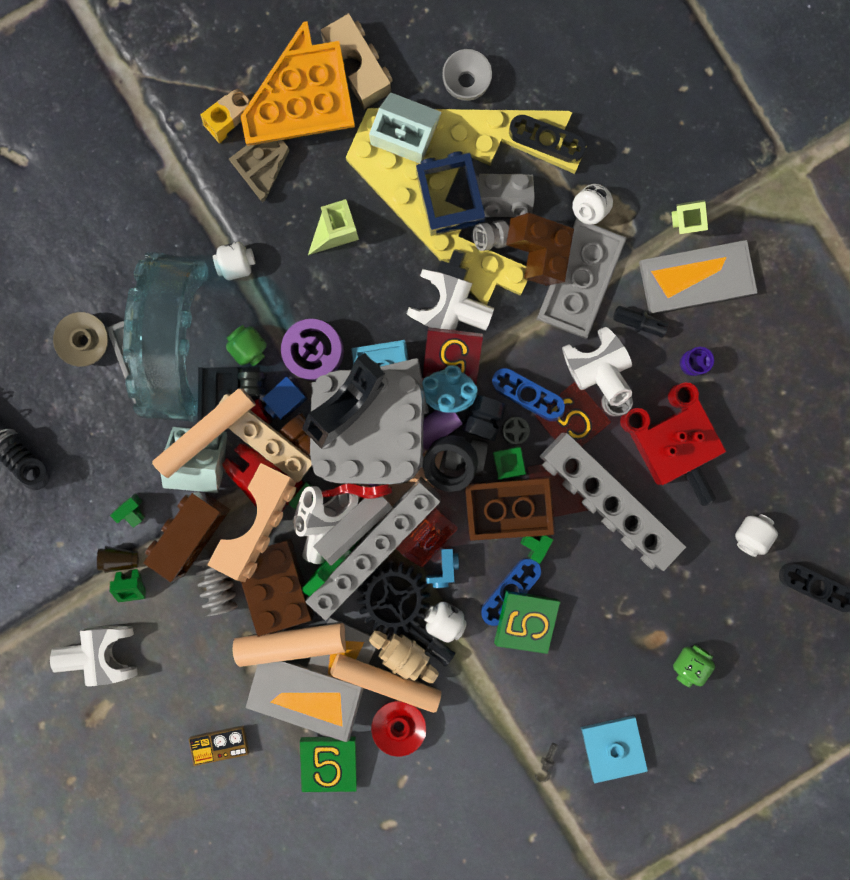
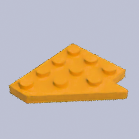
[241,21,355,146]

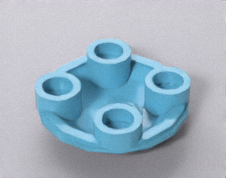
[422,365,477,413]

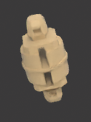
[369,630,439,683]

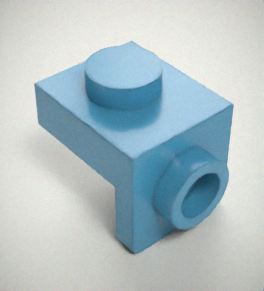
[426,547,459,588]

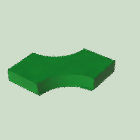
[302,538,361,597]

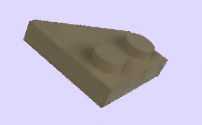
[229,140,290,203]

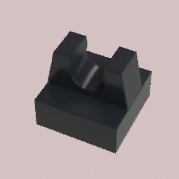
[437,249,469,280]

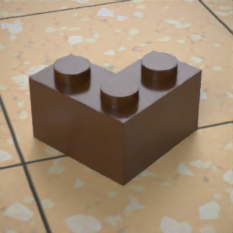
[506,213,574,286]

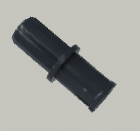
[613,306,669,338]
[405,623,456,667]

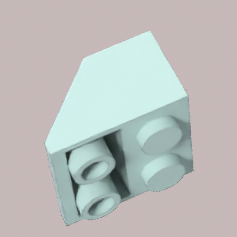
[369,92,441,164]
[161,427,227,493]

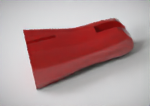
[222,443,305,512]

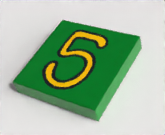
[494,591,560,654]
[300,737,357,792]

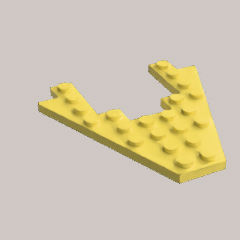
[346,108,587,305]

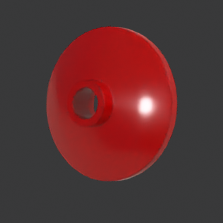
[371,701,426,757]

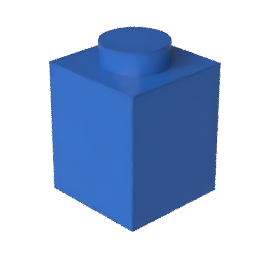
[262,376,308,420]

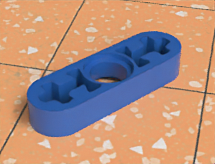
[492,368,565,421]
[481,558,541,626]

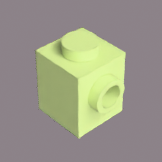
[672,200,708,234]

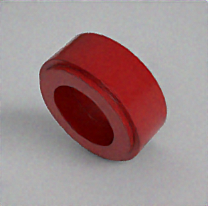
[250,399,272,424]

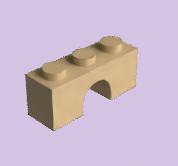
[321,13,393,109]

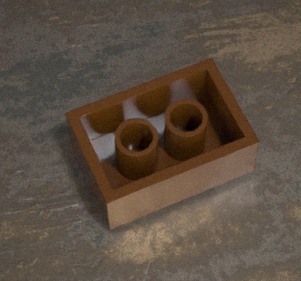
[465,477,555,541]
[143,492,231,582]
[241,538,315,637]

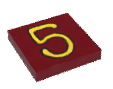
[423,327,483,385]

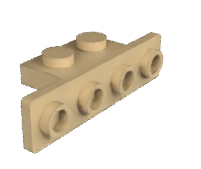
[217,394,312,482]

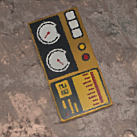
[189,726,249,766]

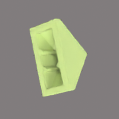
[308,199,359,255]

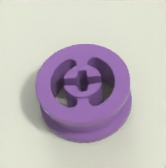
[281,319,344,381]

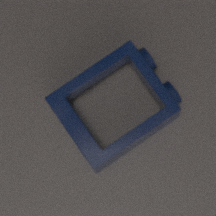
[416,151,485,236]

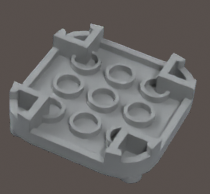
[310,370,426,484]

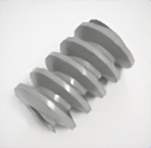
[193,558,238,616]

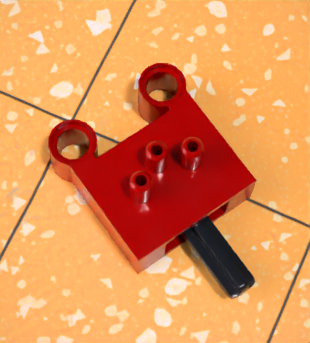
[620,382,726,506]

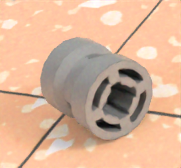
[473,220,509,251]
[601,395,633,417]

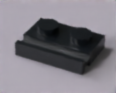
[197,367,240,422]

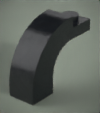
[302,353,385,449]

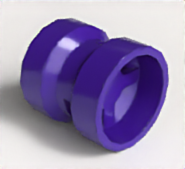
[680,347,714,376]

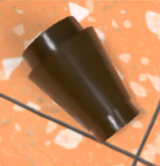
[97,546,139,573]

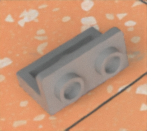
[479,174,535,217]

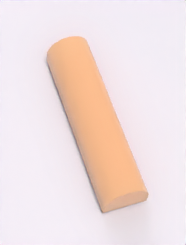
[152,388,256,478]
[233,623,346,667]
[330,653,441,713]

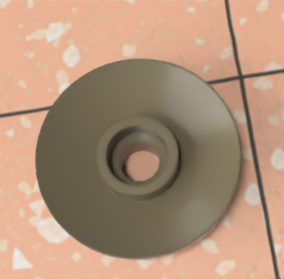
[53,312,109,367]

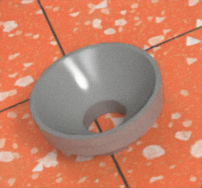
[442,49,492,101]

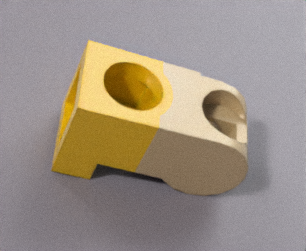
[200,89,250,144]

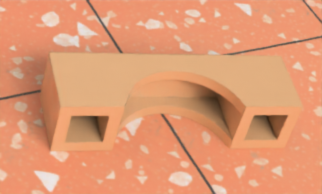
[208,463,296,582]

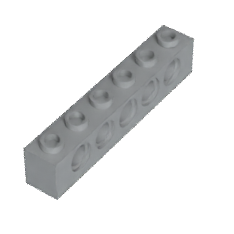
[540,433,686,571]
[305,477,441,621]

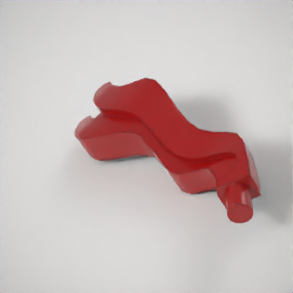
[322,484,392,499]

